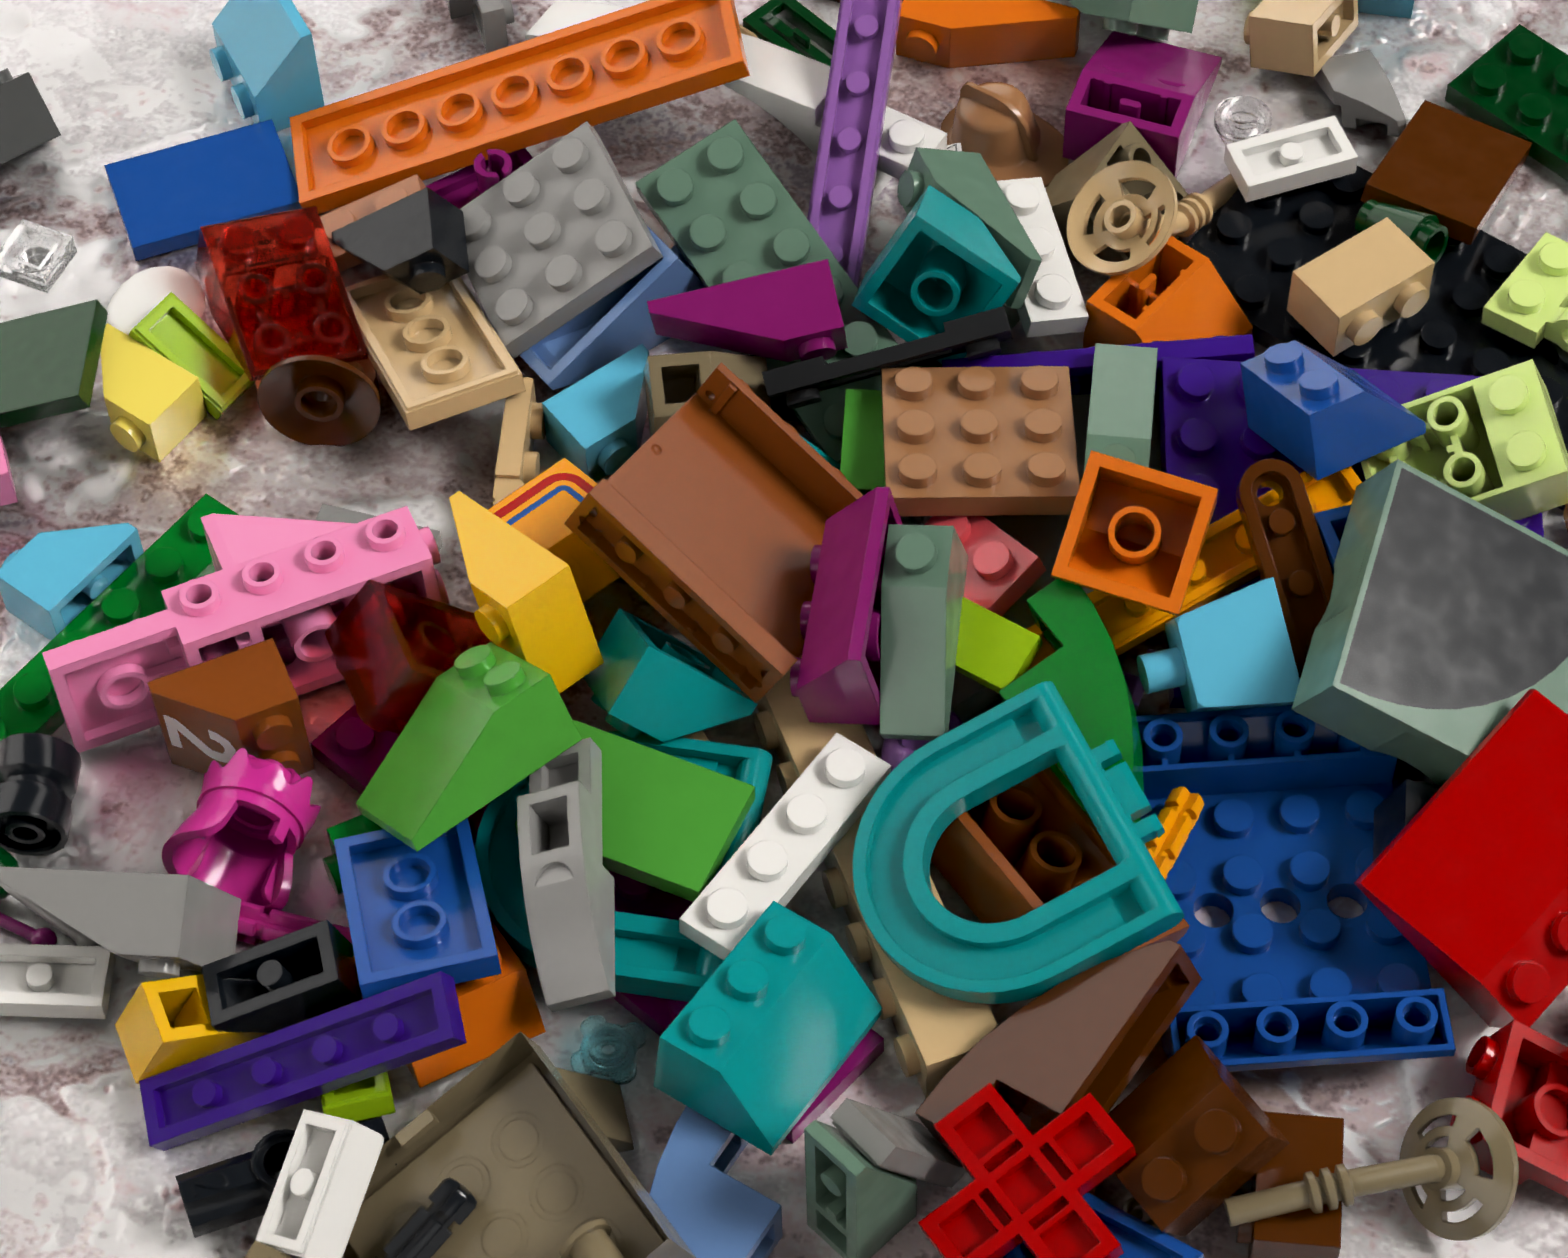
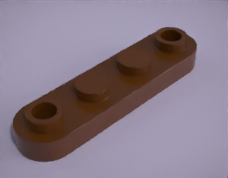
[1236,459,1334,678]

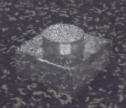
[0,219,77,293]

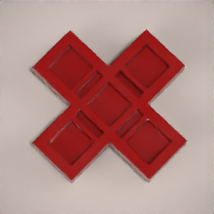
[918,1083,1137,1258]

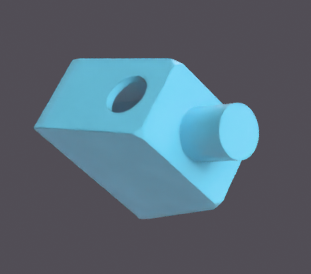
[1137,577,1300,713]

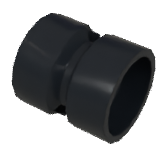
[0,733,82,856]

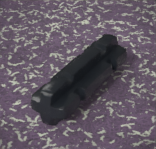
[374,1177,477,1258]

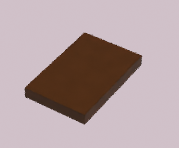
[1361,100,1532,245]

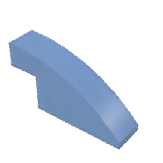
[520,226,705,390]
[649,1106,783,1258]

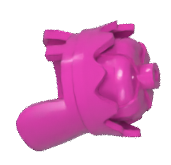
[162,748,321,914]

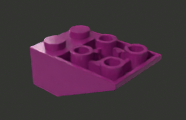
[1062,31,1222,179]

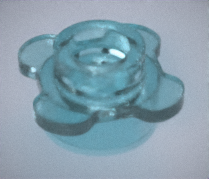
[570,1015,647,1085]

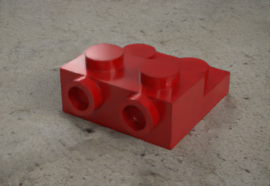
[1450,1020,1568,1198]

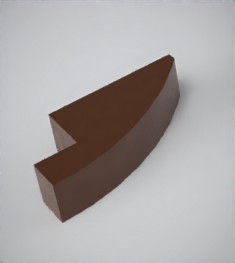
[915,940,1202,1150]

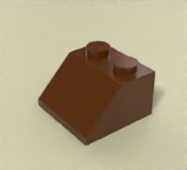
[1108,1035,1290,1237]

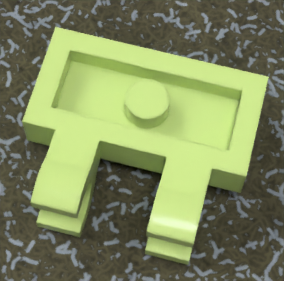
[1481,232,1568,353]

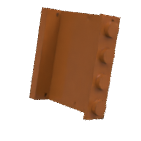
[564,362,863,703]

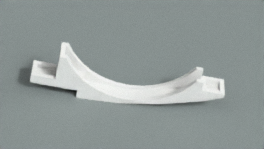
[525,0,947,203]

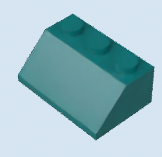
[653,901,882,1155]

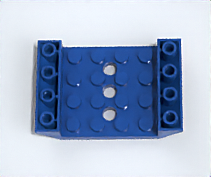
[1137,705,1456,1072]

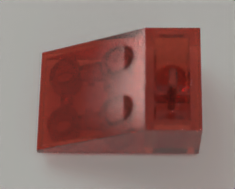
[195,206,369,382]

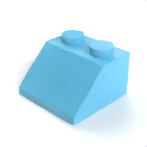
[209,0,325,132]

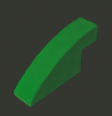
[999,579,1144,823]

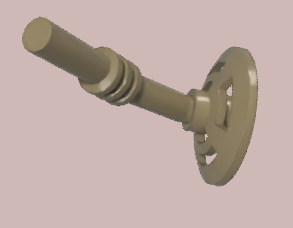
[1223,1097,1519,1241]

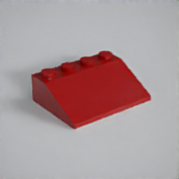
[1354,689,1568,1028]

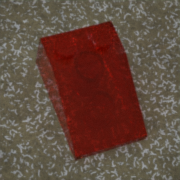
[324,579,492,734]

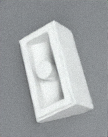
[255,1109,384,1258]

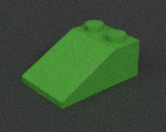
[356,642,582,852]

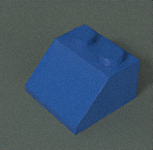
[1240,340,1426,481]

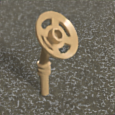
[1066,160,1238,276]

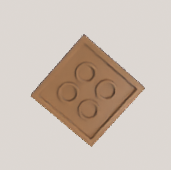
[881,365,1080,516]

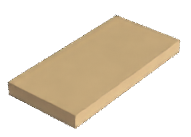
[335,274,526,431]

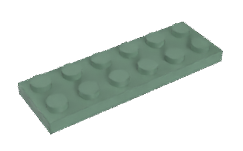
[635,119,914,464]

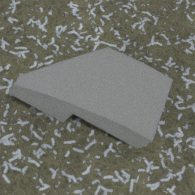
[1315,50,1406,137]

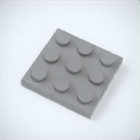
[460,121,663,358]

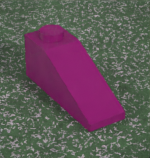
[647,259,848,362]

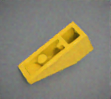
[115,974,269,1084]

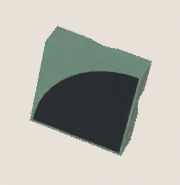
[1291,459,1568,786]

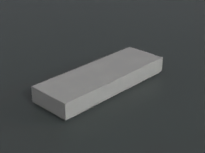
[830,1098,966,1188]

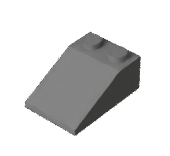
[0,866,241,979]

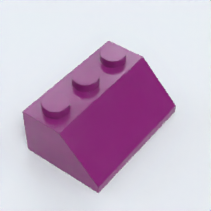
[790,487,903,725]

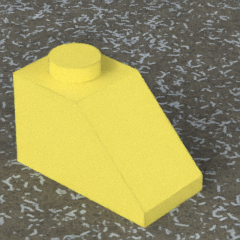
[101,323,208,462]

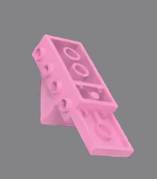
[42,506,450,753]

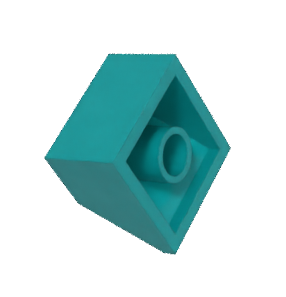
[851,185,1021,364]
[583,608,758,742]

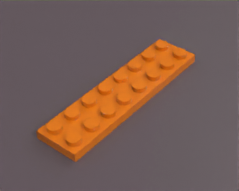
[289,0,750,217]

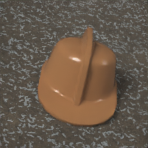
[941,82,1069,187]

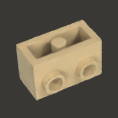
[1287,217,1435,357]

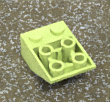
[1361,359,1568,521]

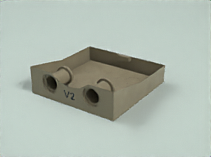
[342,1031,696,1258]

